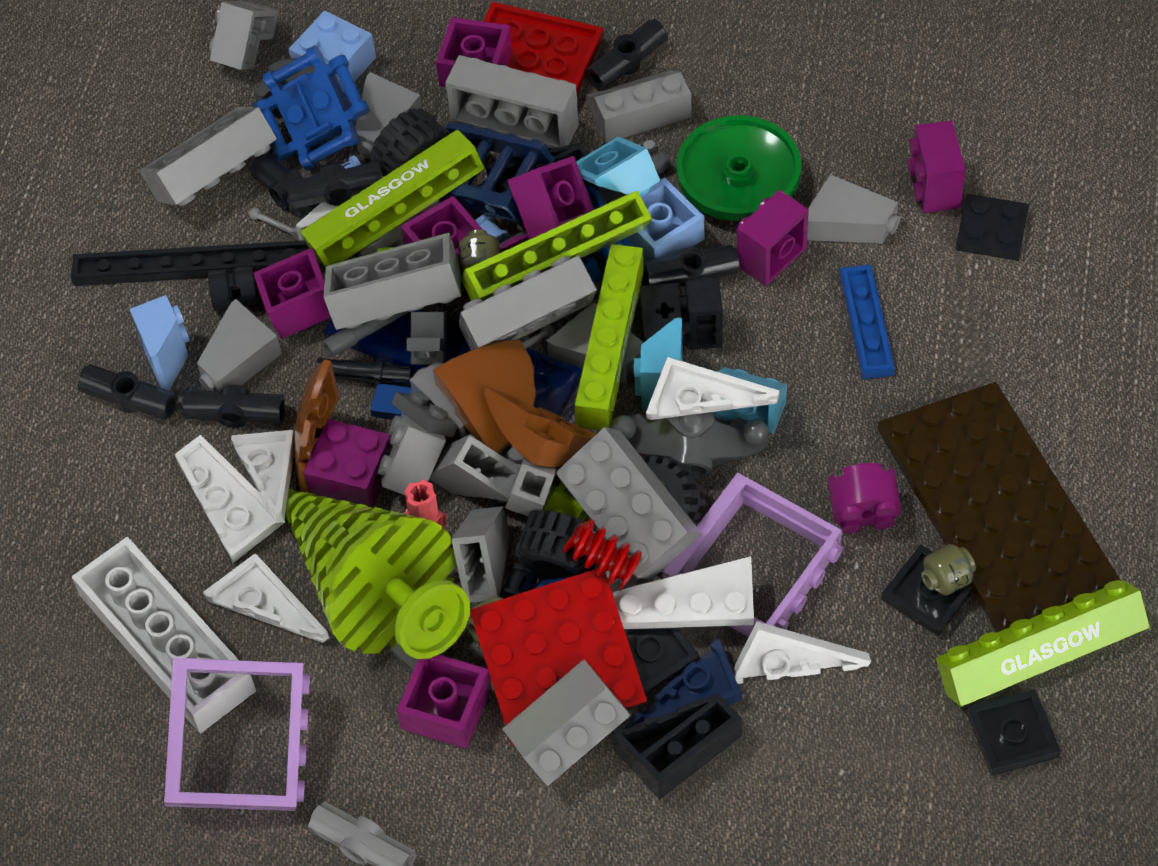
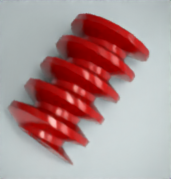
[562,518,642,591]

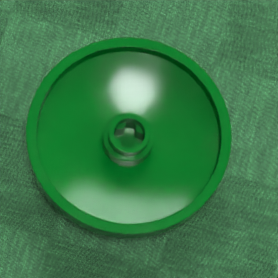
[676,115,801,221]

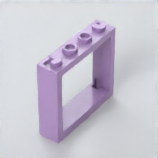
[662,472,843,638]
[164,658,310,811]

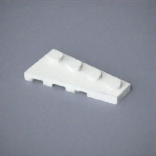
[175,435,285,563]
[612,556,754,629]

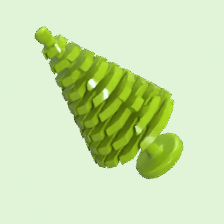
[285,488,470,659]

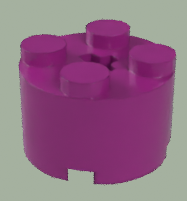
[828,463,901,533]

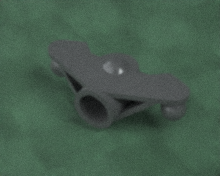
[609,412,770,478]

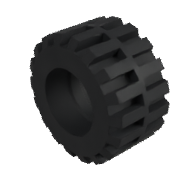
[371,108,450,177]
[642,456,706,527]
[515,511,606,579]

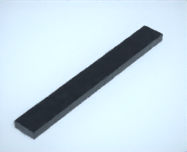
[71,240,323,286]

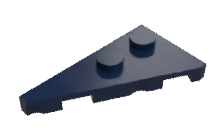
[623,639,743,730]

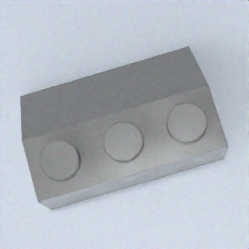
[586,70,692,143]
[503,659,631,786]

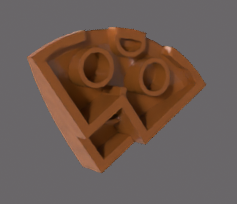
[433,339,536,454]
[294,360,340,493]
[484,387,596,467]

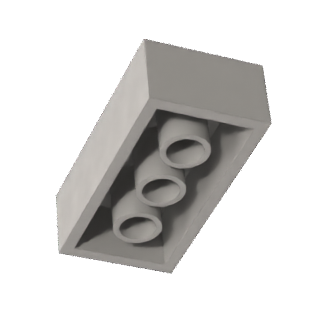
[445,55,579,149]
[139,107,277,206]
[323,233,461,330]
[459,255,597,351]
[556,427,702,579]

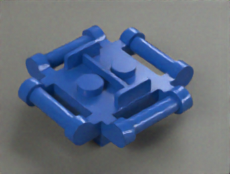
[253,45,370,171]

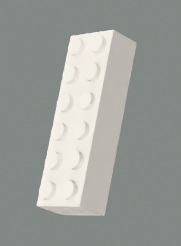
[72,537,256,734]

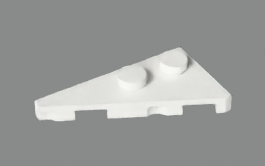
[646,357,780,420]
[231,430,295,523]
[203,553,330,643]
[732,622,871,684]

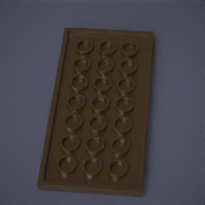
[877,382,1120,633]

